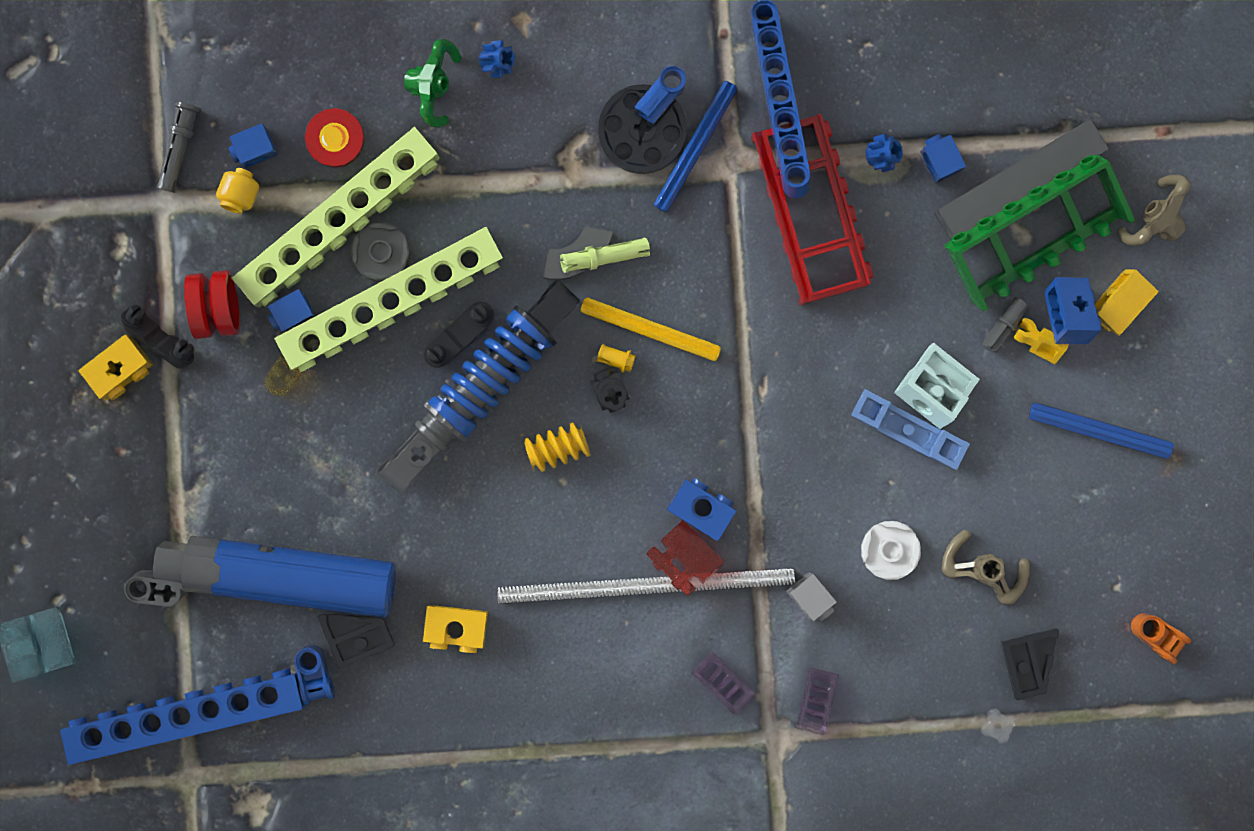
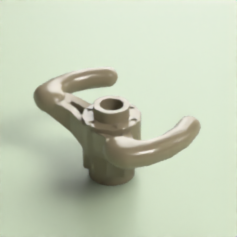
[1117,174,1191,246]
[941,530,1030,605]

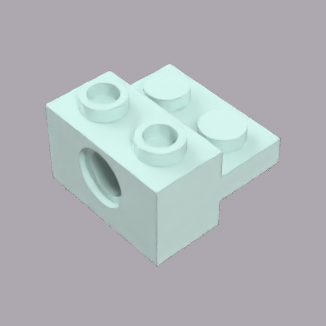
[894,343,980,429]

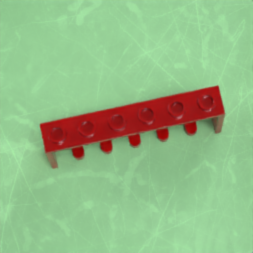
[751,113,873,306]

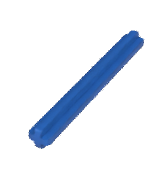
[654,81,737,212]
[1029,403,1174,459]

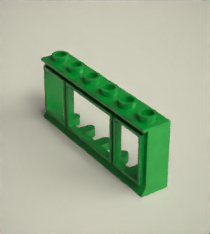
[944,154,1135,312]

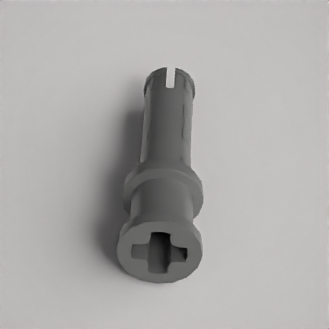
[156,101,201,193]

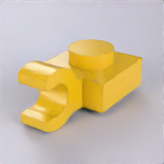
[1014,318,1069,364]

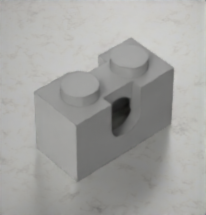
[786,572,836,622]

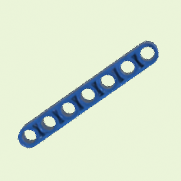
[751,0,810,198]

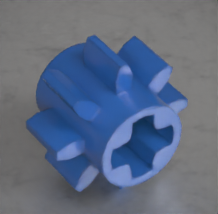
[479,40,515,78]
[866,134,903,172]

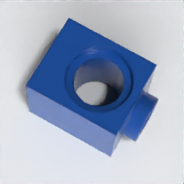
[228,123,278,168]
[920,134,966,183]
[267,289,316,333]

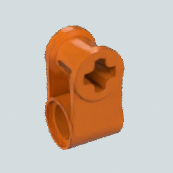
[1131,613,1192,665]

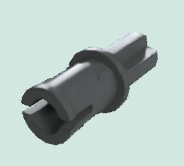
[983,297,1030,353]

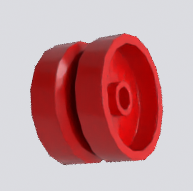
[184,270,240,340]

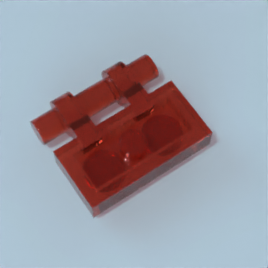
[646,520,724,596]

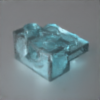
[0,606,76,683]

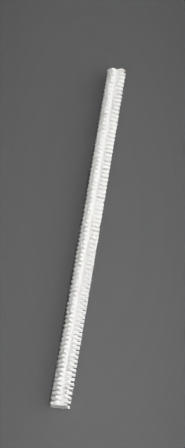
[498,569,795,603]

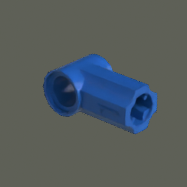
[634,66,686,125]

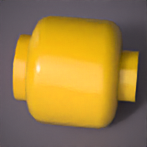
[216,168,260,214]

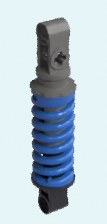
[377,279,580,493]

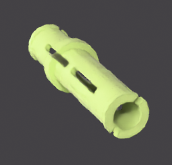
[560,238,650,273]

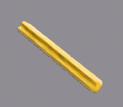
[581,297,721,361]

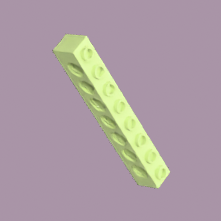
[232,127,440,308]
[274,227,503,373]

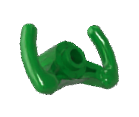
[404,39,462,128]

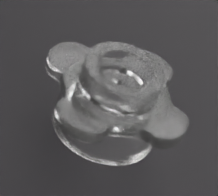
[981,709,1016,743]

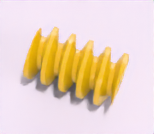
[524,423,590,472]

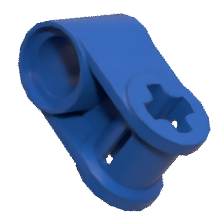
[294,645,335,705]

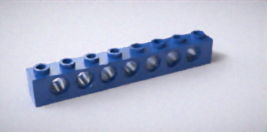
[60,668,307,765]

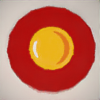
[305,108,365,168]

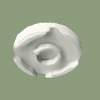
[861,521,921,580]

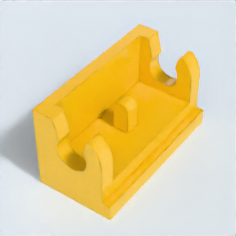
[1094,269,1159,336]

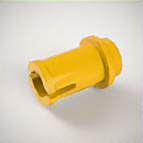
[596,344,636,373]

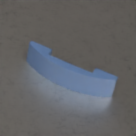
[851,389,970,470]

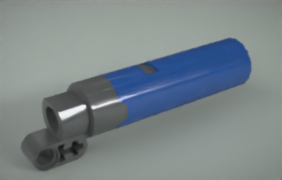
[124,536,396,618]

